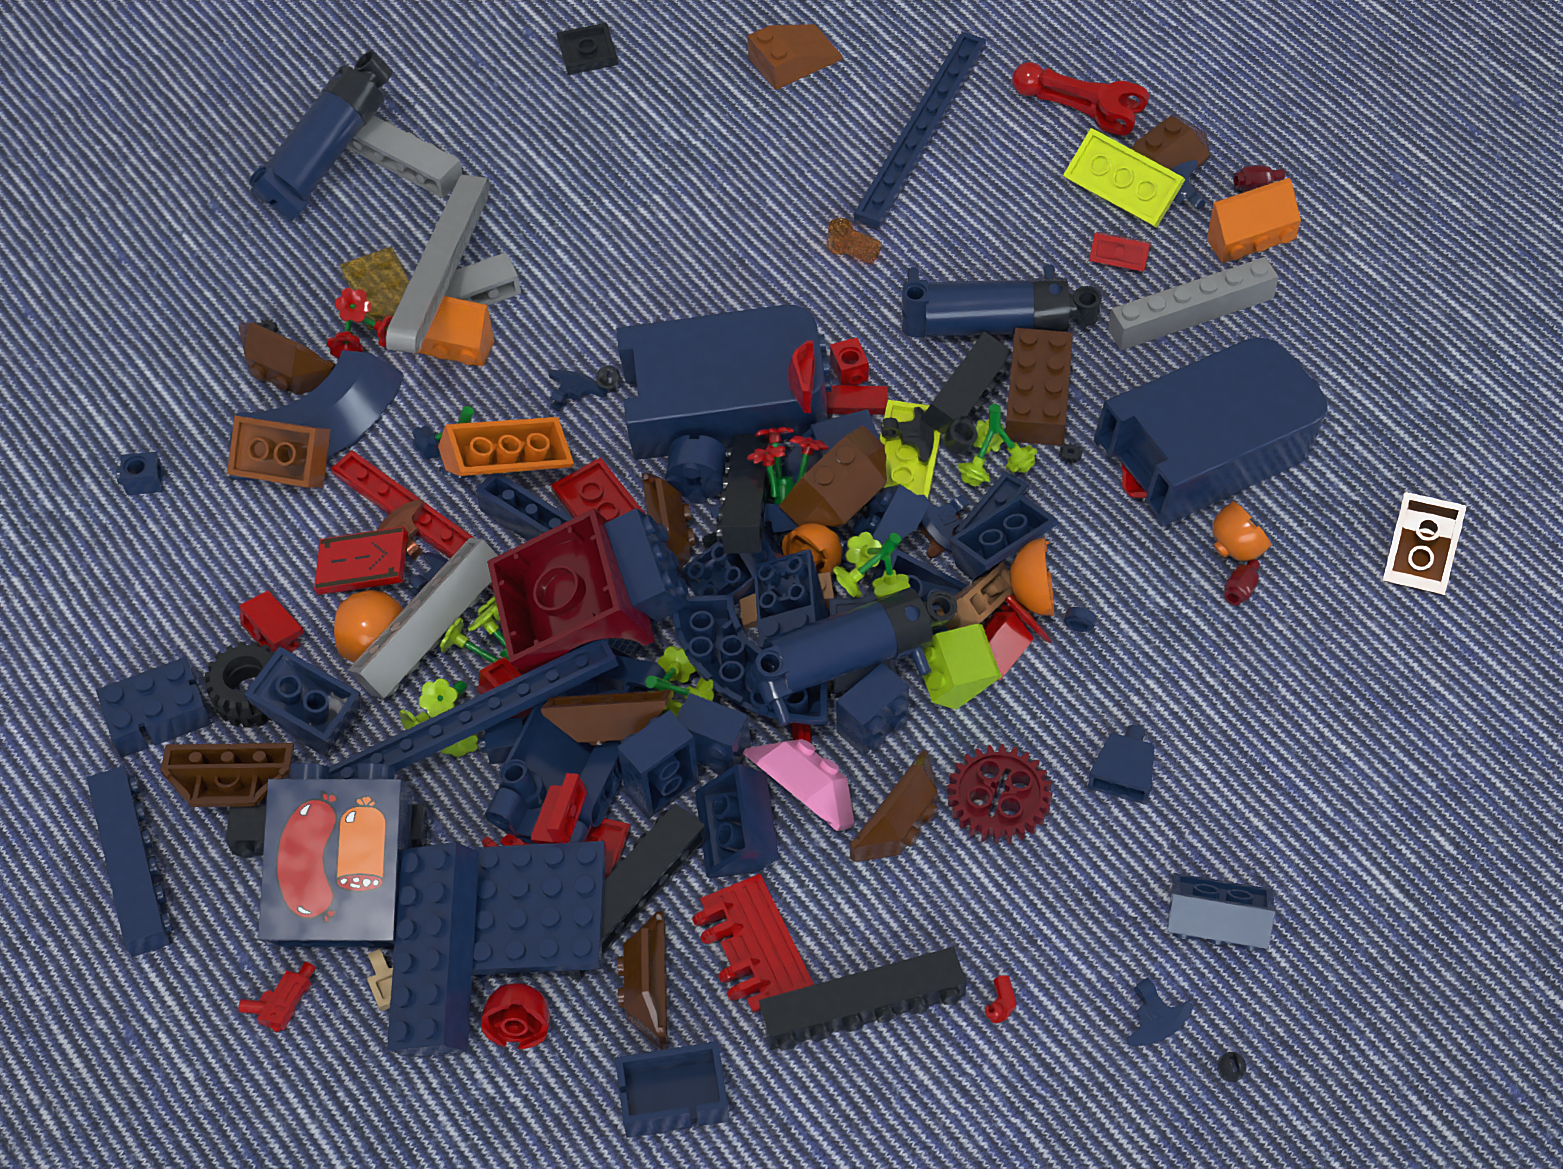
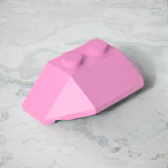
[742,739,855,831]

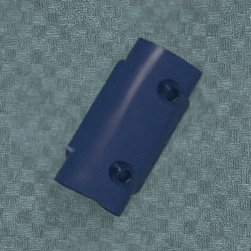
[484,641,666,845]

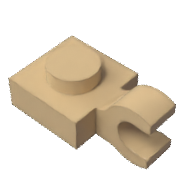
[367,949,393,1012]

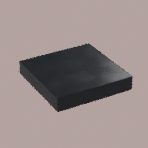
[556,23,618,75]

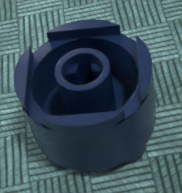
[665,435,728,504]

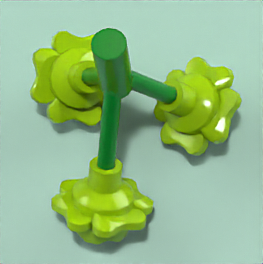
[957,404,1037,486]

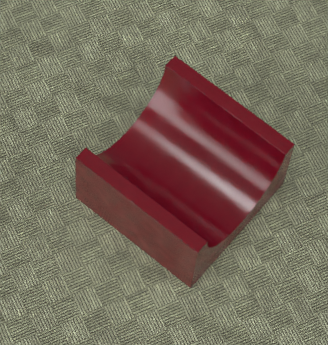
[487,508,655,674]

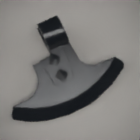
[881,407,934,462]

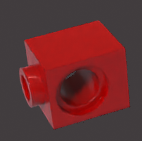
[830,337,869,386]

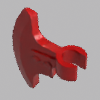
[1001,594,1052,643]

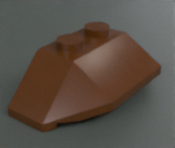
[1131,115,1210,170]
[238,322,336,395]
[779,425,887,527]
[641,473,695,572]
[541,689,674,745]
[160,743,294,807]
[850,749,939,862]
[618,911,668,1050]

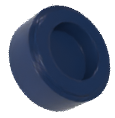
[1064,607,1096,632]

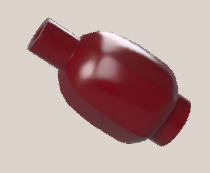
[1233,165,1285,192]
[1224,559,1260,605]

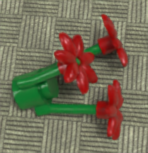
[747,427,828,504]

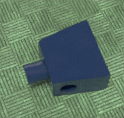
[1087,725,1155,805]

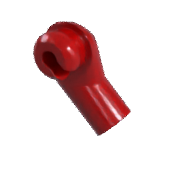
[985,975,1017,1023]

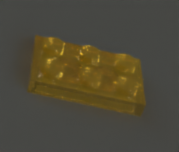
[340,246,409,330]

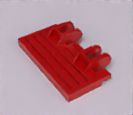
[692,874,814,1013]

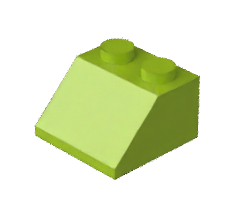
[923,623,1002,710]

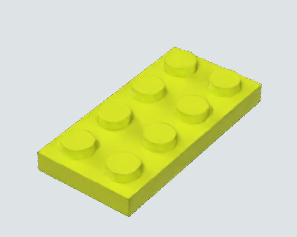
[1063,128,1185,228]
[880,400,941,500]

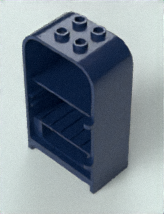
[616,305,832,460]
[1093,337,1328,527]

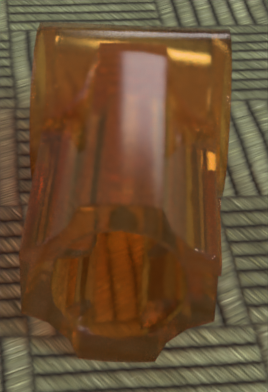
[827,218,882,264]

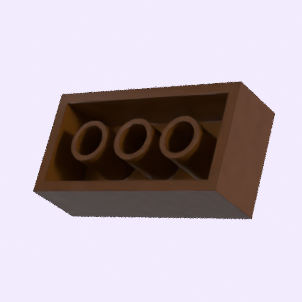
[1005,328,1073,446]

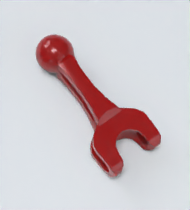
[1012,62,1149,136]

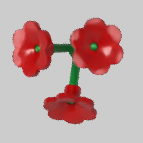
[327,288,394,357]

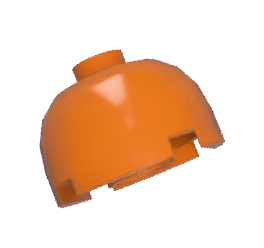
[1212,501,1272,562]
[782,523,843,577]

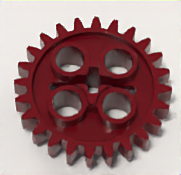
[947,744,1053,844]

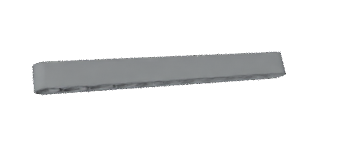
[386,174,490,353]

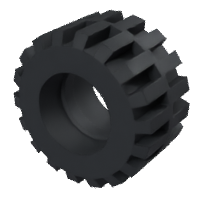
[204,641,275,728]

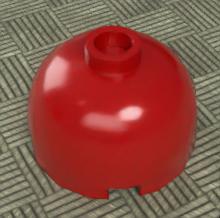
[481,983,550,1049]

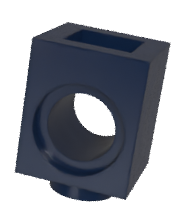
[116,451,164,495]

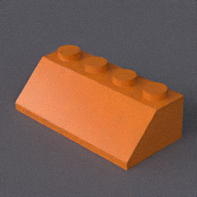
[438,417,574,476]

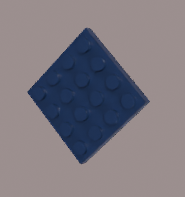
[472,841,607,975]

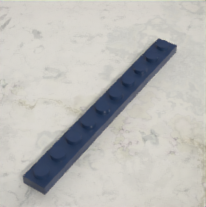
[854,32,986,229]
[329,639,619,779]

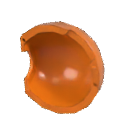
[1009,537,1054,616]
[334,590,404,663]

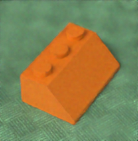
[1207,178,1301,263]
[414,296,495,367]

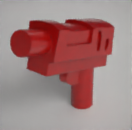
[238,962,316,1033]

